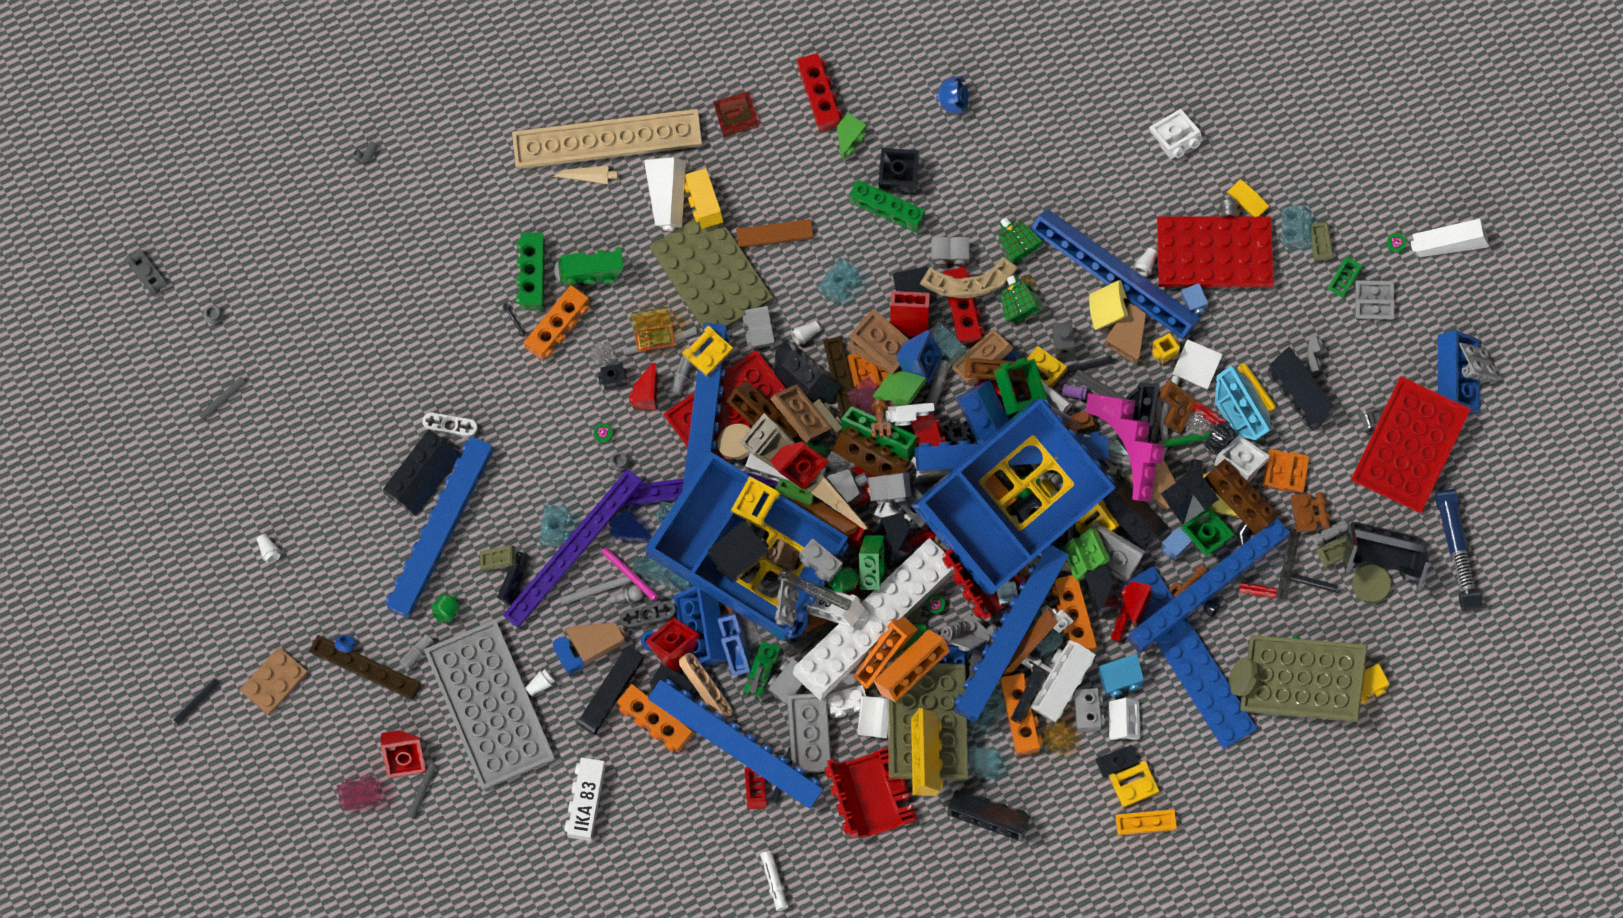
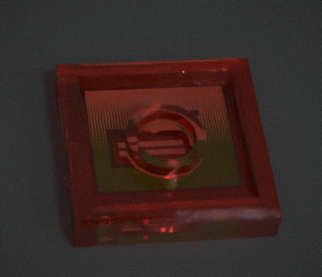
[713,91,759,137]

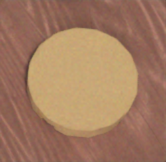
[717,424,750,460]

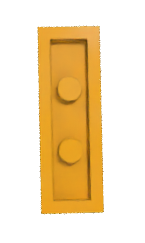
[1115,809,1177,836]

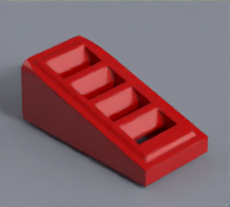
[744,768,767,809]

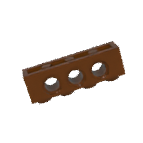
[727,382,799,442]
[832,426,913,476]
[1204,459,1278,535]

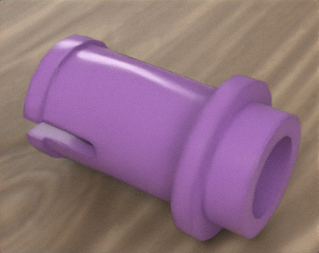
[1062,384,1087,401]

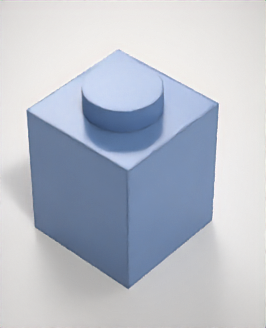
[1181,283,1208,316]
[1161,527,1192,561]

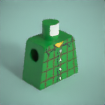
[999,217,1042,264]
[1001,275,1045,324]

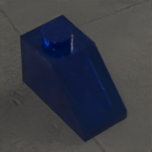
[609,509,652,543]

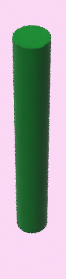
[1157,431,1211,448]

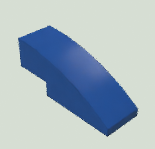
[717,612,751,676]

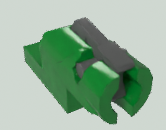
[743,641,781,699]

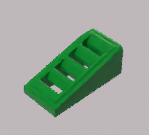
[1327,256,1364,298]

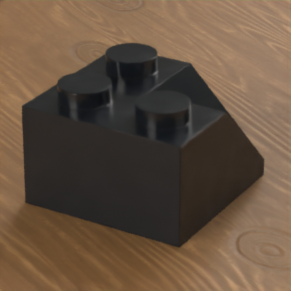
[878,148,919,193]
[1160,468,1219,525]
[875,512,914,568]
[1083,566,1122,619]

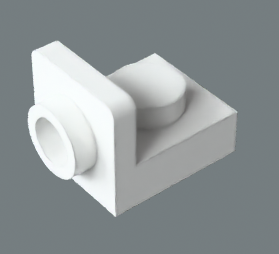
[1041,604,1073,633]

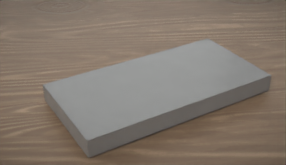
[787,694,831,773]

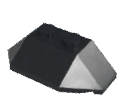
[775,339,842,404]
[1116,383,1162,452]

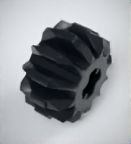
[941,419,974,445]
[1205,422,1236,455]

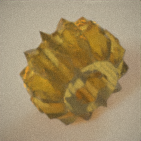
[1042,721,1075,754]

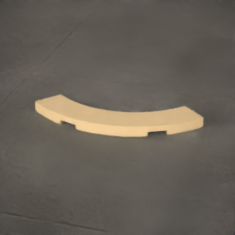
[920,257,1018,298]

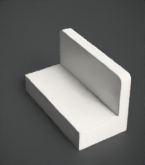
[1030,382,1073,413]
[857,696,888,738]
[1109,698,1140,740]

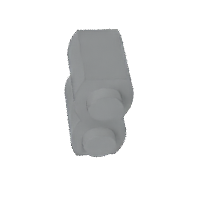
[931,237,970,267]
[742,306,775,349]
[868,473,912,504]

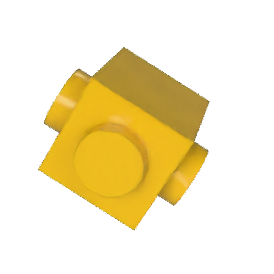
[1151,333,1180,364]

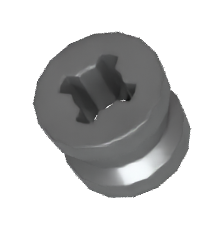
[1220,199,1240,218]

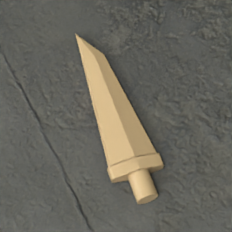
[552,165,618,184]

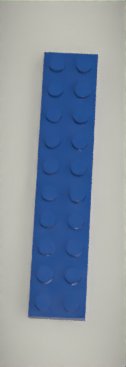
[1120,566,1257,750]

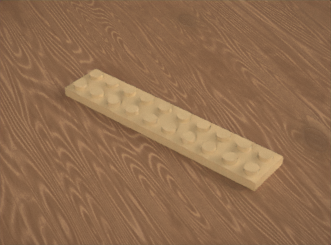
[512,109,702,169]

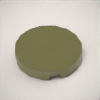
[1352,564,1391,604]
[1229,658,1258,697]

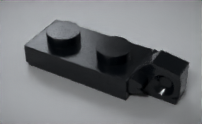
[497,551,530,606]

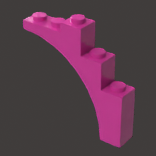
[1086,393,1165,501]

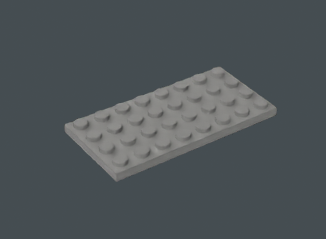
[424,619,555,790]

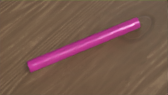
[602,547,659,601]

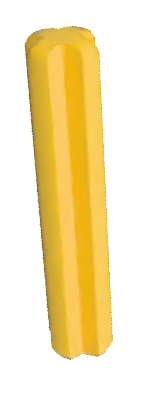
[1237,363,1276,413]

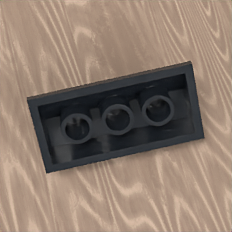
[1268,346,1335,431]
[383,429,462,516]
[1103,472,1169,550]
[948,789,1030,842]

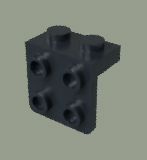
[893,266,937,305]

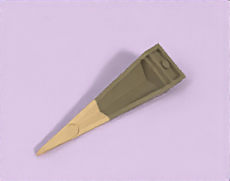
[740,413,868,530]

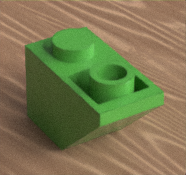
[837,113,867,160]

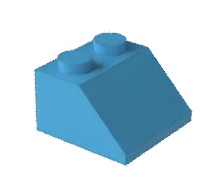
[1098,654,1144,697]

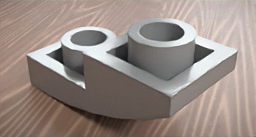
[1307,333,1322,377]

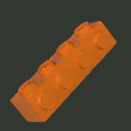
[853,616,918,689]
[874,630,950,702]

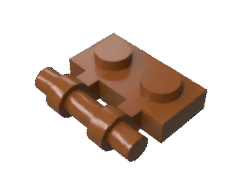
[1290,492,1330,532]

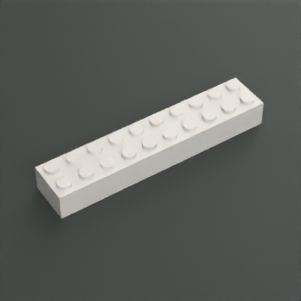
[793,538,954,701]

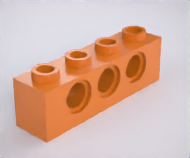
[523,285,590,361]
[1051,575,1097,653]
[1000,673,1043,757]
[617,684,693,753]

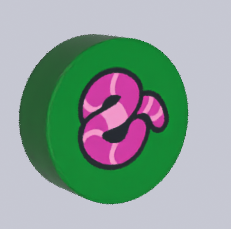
[1387,233,1406,253]
[594,423,613,444]
[926,594,945,615]

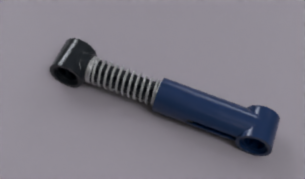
[1435,488,1483,612]

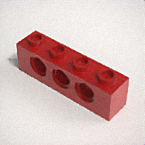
[797,53,843,132]
[943,267,984,348]

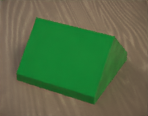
[1181,507,1235,557]

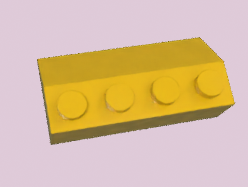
[911,708,943,796]

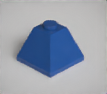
[897,330,942,385]

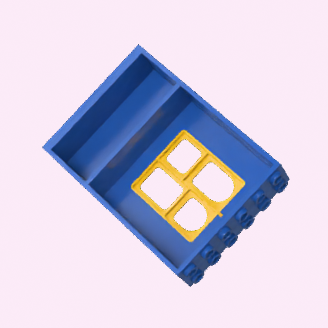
[911,398,1115,594]
[646,451,849,642]

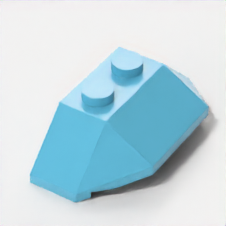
[1215,365,1271,440]

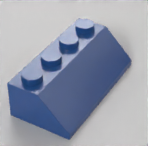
[1437,330,1480,413]
[955,380,1009,441]
[673,586,727,667]

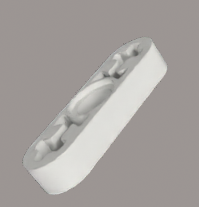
[422,413,478,438]

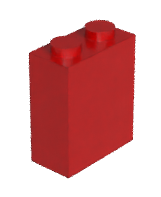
[890,291,930,337]

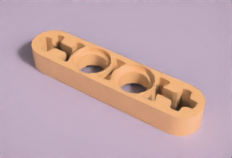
[679,653,732,720]

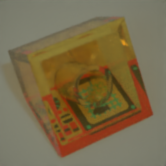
[631,306,675,352]

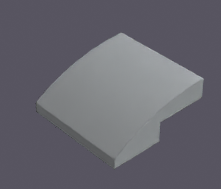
[1355,281,1394,319]

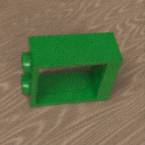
[994,357,1048,415]
[859,535,885,590]

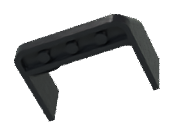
[1343,522,1430,590]

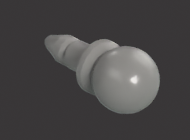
[1039,464,1063,490]
[607,585,643,603]

